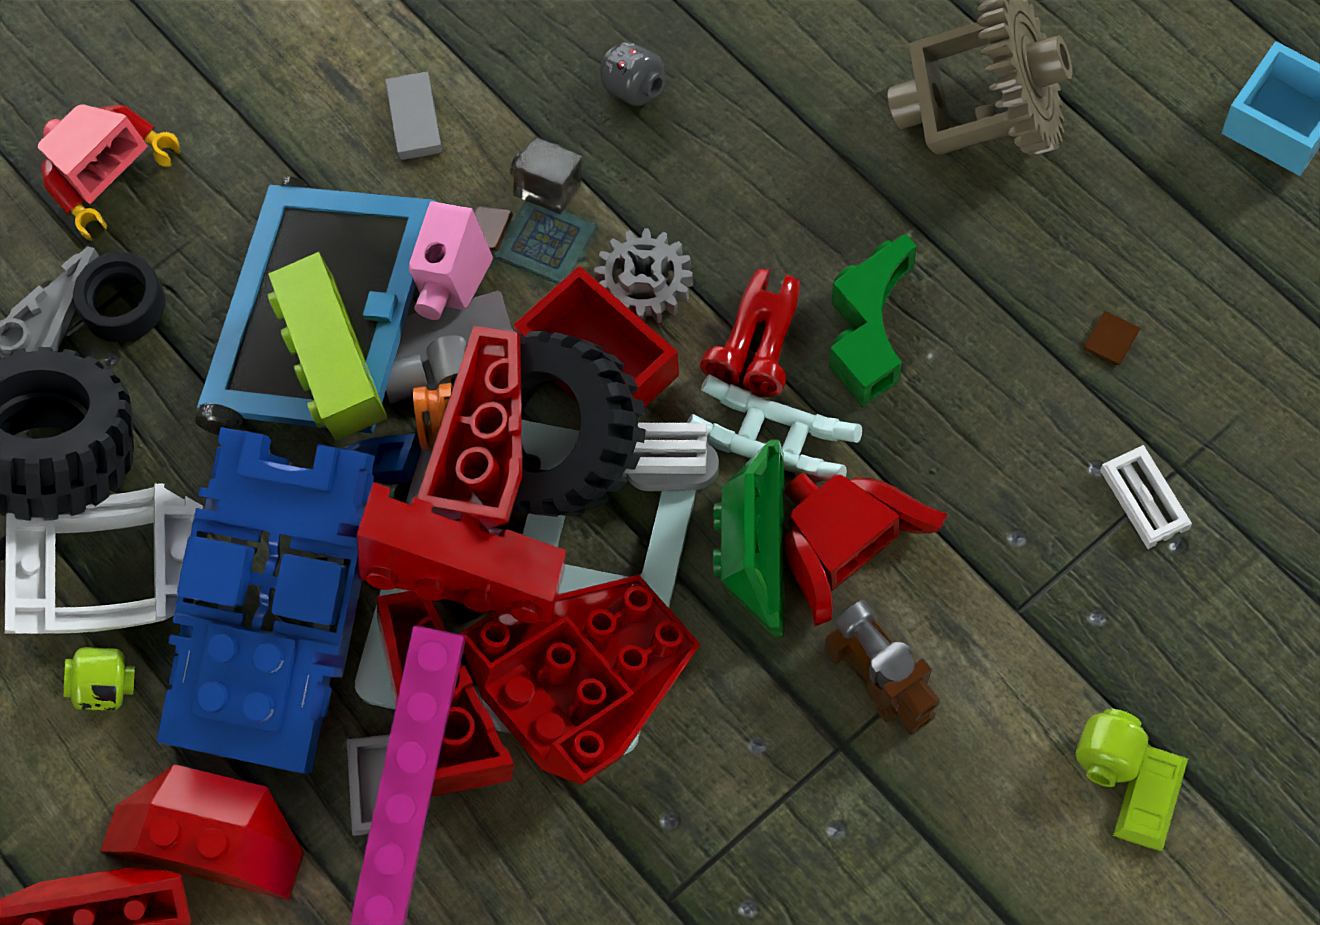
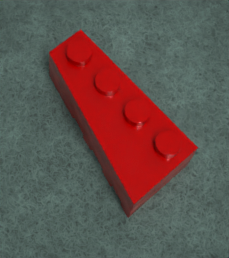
[357,482,566,624]
[377,591,514,797]

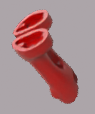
[700,268,800,397]

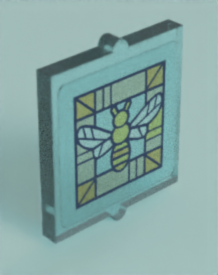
[494,196,598,285]

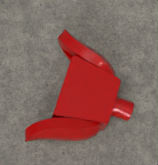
[784,473,948,627]

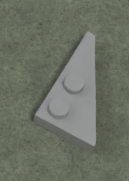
[0,246,99,358]

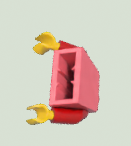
[38,104,180,241]

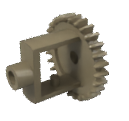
[888,0,1073,155]

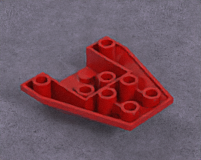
[459,575,701,785]

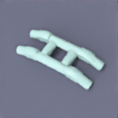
[687,374,862,482]

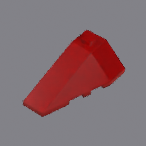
[417,326,522,529]

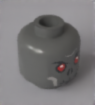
[600,41,665,106]

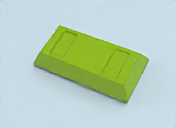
[1113,746,1188,852]

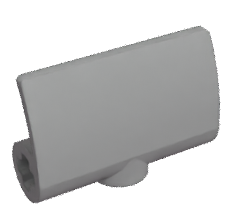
[370,291,513,404]

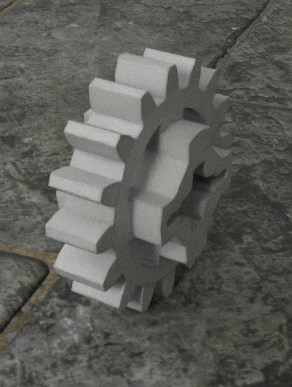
[594,228,693,324]

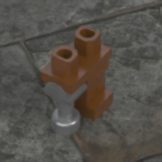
[824,600,940,735]

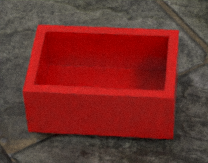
[513,266,679,408]

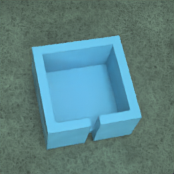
[1221,41,1320,176]

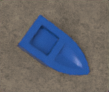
[343,434,422,483]

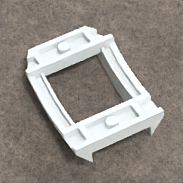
[4,483,203,634]

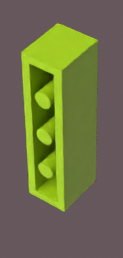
[267,252,388,441]

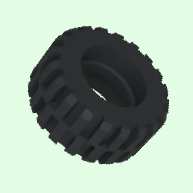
[512,331,646,517]
[0,347,134,521]

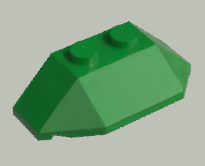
[713,440,784,638]

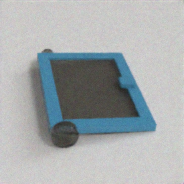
[195,176,436,435]

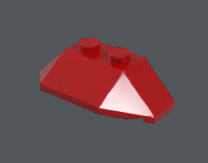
[100,764,304,900]
[0,865,191,925]

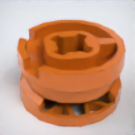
[413,383,453,452]

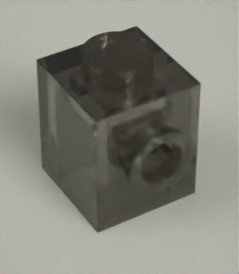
[510,137,582,215]

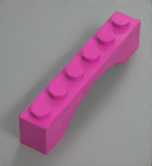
[350,626,466,925]

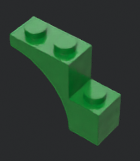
[829,233,917,407]

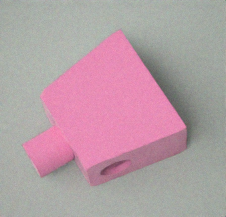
[409,201,493,320]

